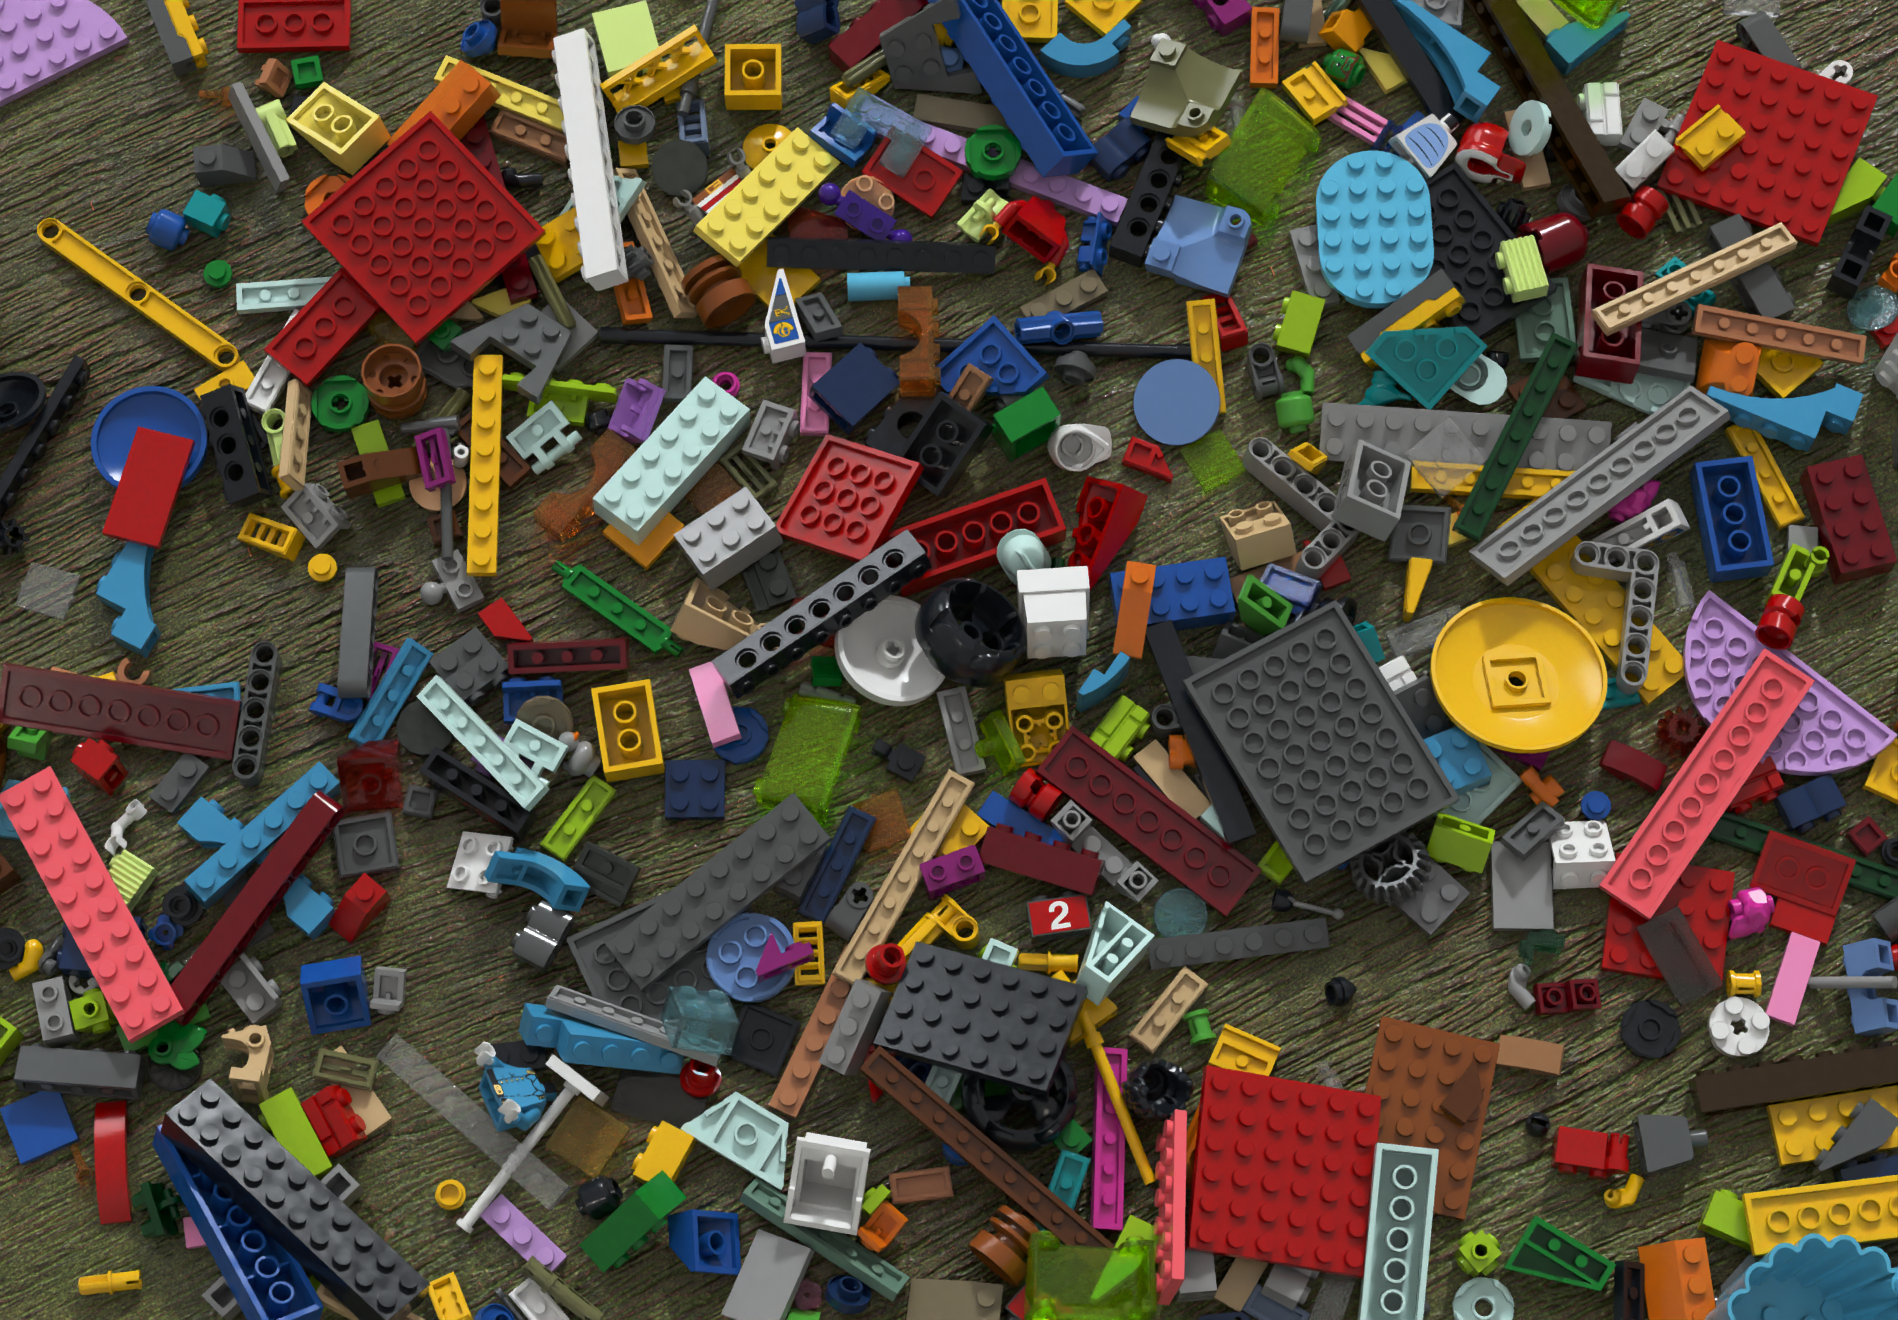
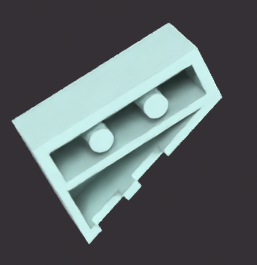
[1075,901,1155,1006]

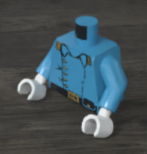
[474,1042,557,1132]

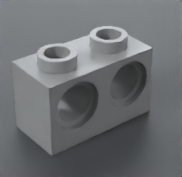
[32,976,80,1048]

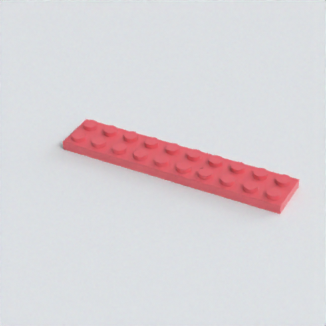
[1598,648,1815,921]
[0,766,185,1044]

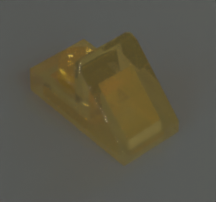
[364,310,420,351]

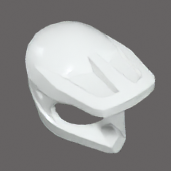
[1047,423,1112,472]

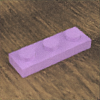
[480,1194,568,1273]

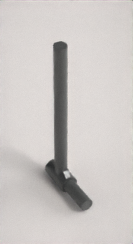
[401,415,461,561]

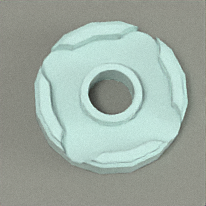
[1508,100,1552,158]
[1452,1277,1514,1320]

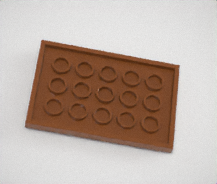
[1365,1016,1500,1222]

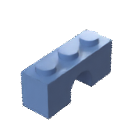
[1843,938,1898,1037]

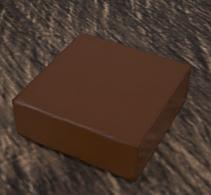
[426,509,463,547]

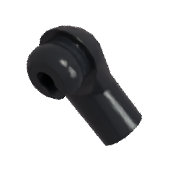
[501,167,543,188]

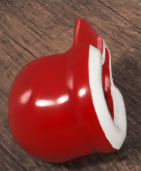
[1455,122,1526,184]

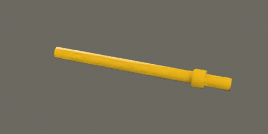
[1078,1010,1156,1185]

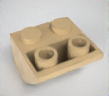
[1219,501,1297,571]

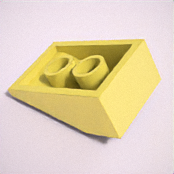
[286,82,391,176]

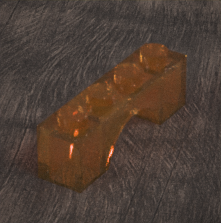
[898,286,941,397]
[533,428,635,543]

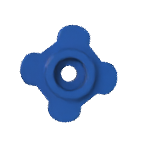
[148,914,184,950]

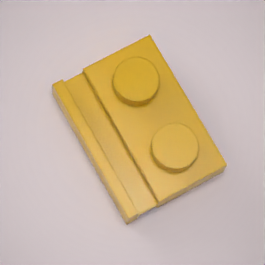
[1282,61,1348,125]
[1675,104,1746,172]
[1165,127,1232,167]
[1208,1023,1281,1076]

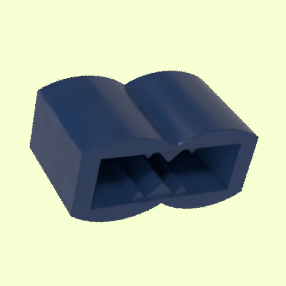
[795,0,840,45]
[1089,117,1151,183]
[1773,773,1847,834]

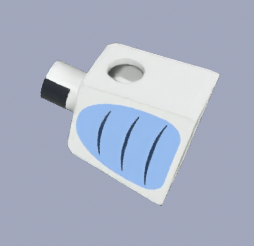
[1388,113,1459,180]

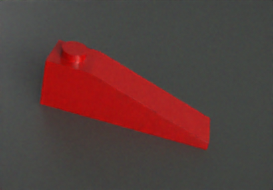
[1068,476,1148,591]

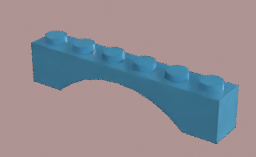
[184,761,341,910]
[177,796,336,941]

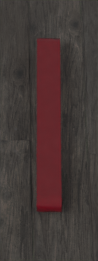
[171,791,345,1026]

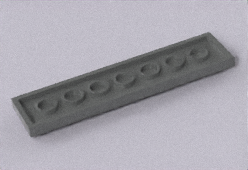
[605,792,832,992]

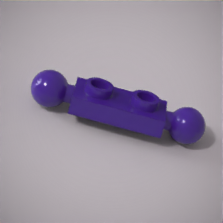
[818,183,913,241]

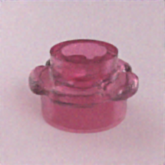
[794,1280,822,1310]

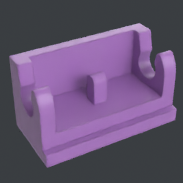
[607,378,666,444]

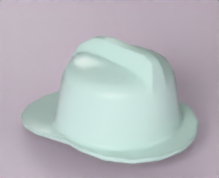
[1450,354,1507,405]
[996,529,1052,585]

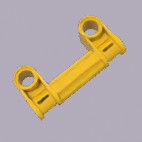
[864,894,980,1005]

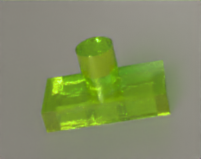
[975,709,1026,776]

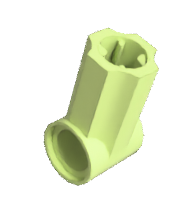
[255,99,298,158]
[261,408,285,467]

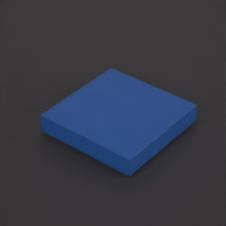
[0,1091,80,1165]

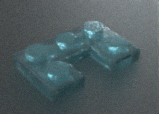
[830,87,932,178]

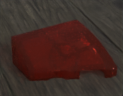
[787,206,848,239]

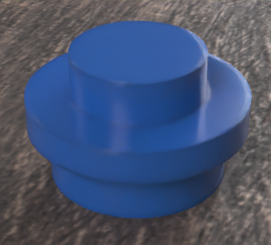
[1581,791,1611,821]

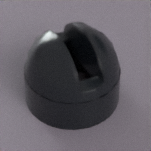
[1486,351,1510,369]
[1525,1112,1550,1138]

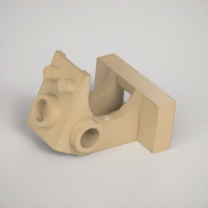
[221,1025,275,1104]

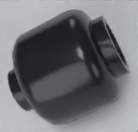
[575,1175,623,1221]

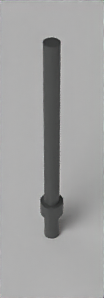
[677,0,719,117]

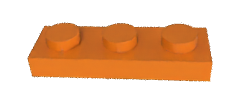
[1249,7,1280,89]
[613,241,653,325]

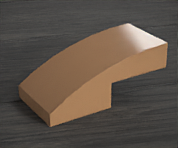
[1496,1035,1565,1076]

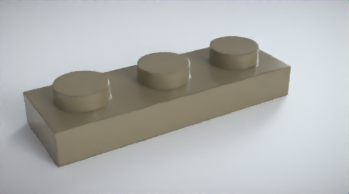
[1020,269,1108,318]

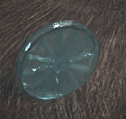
[1847,287,1898,331]
[1153,888,1208,938]

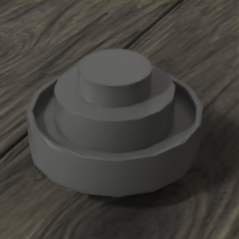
[614,105,656,145]
[1557,183,1591,222]
[1054,351,1097,385]

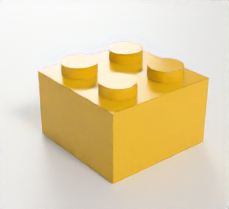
[724,44,782,110]

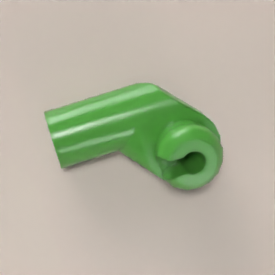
[1286,355,1315,396]

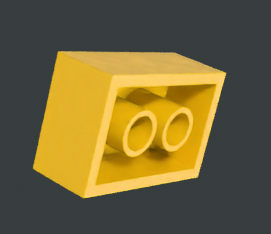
[591,679,665,783]

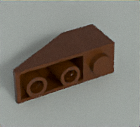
[336,447,433,500]

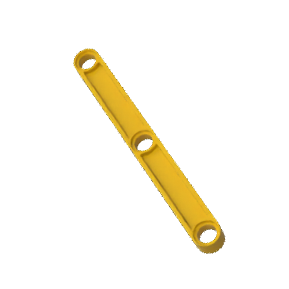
[37,218,240,372]

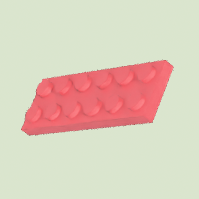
[1153,1109,1187,1306]

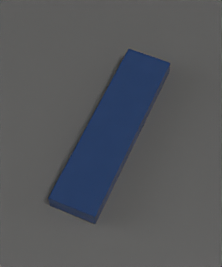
[797,805,877,926]

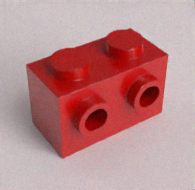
[70,737,129,796]

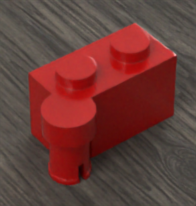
[1551,1126,1630,1180]

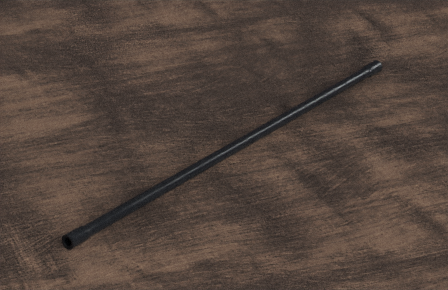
[600,327,1192,361]

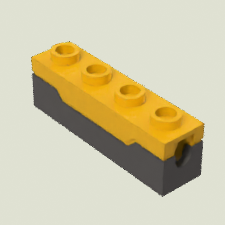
[145,0,209,77]
[1347,268,1466,369]

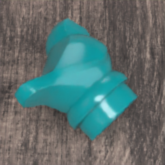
[1357,371,1412,406]

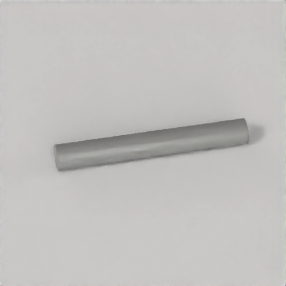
[1808,976,1898,989]

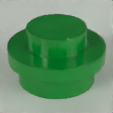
[203,260,233,288]

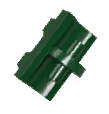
[131,1181,184,1239]

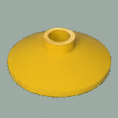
[743,124,792,170]

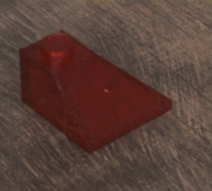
[337,739,404,812]

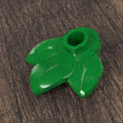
[148,1020,207,1070]

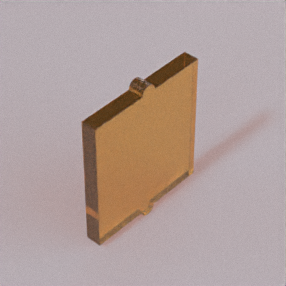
[685,462,742,515]
[851,788,912,854]

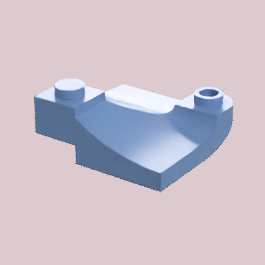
[1144,195,1252,298]

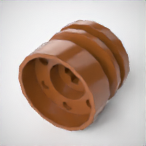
[681,254,757,329]
[361,343,428,419]
[968,1205,1051,1287]

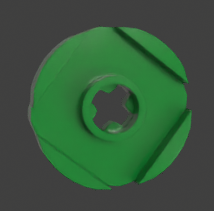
[964,124,1021,181]
[311,375,370,433]

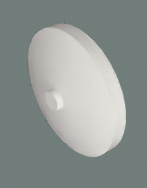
[834,595,945,706]

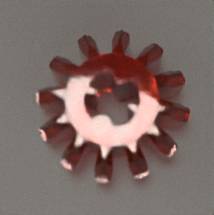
[1655,706,1707,758]

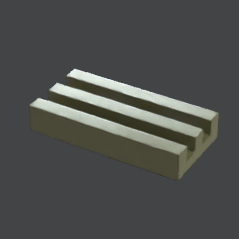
[1653,182,1702,236]
[719,442,778,503]
[312,1048,380,1092]

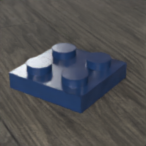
[665,760,725,820]

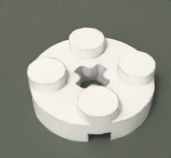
[1707,996,1770,1058]

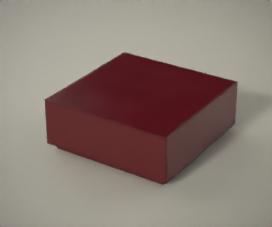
[1845,816,1889,858]

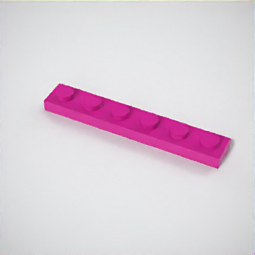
[1090,1047,1128,1232]

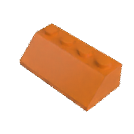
[386,60,501,146]
[1637,1237,1716,1320]

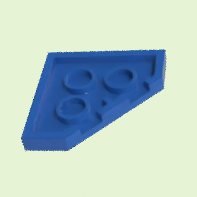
[930,315,1050,396]

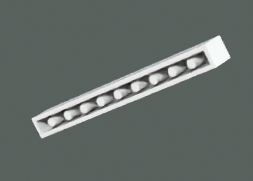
[552,28,629,291]

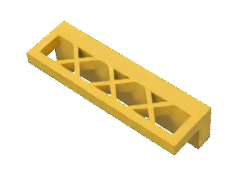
[599,24,718,113]

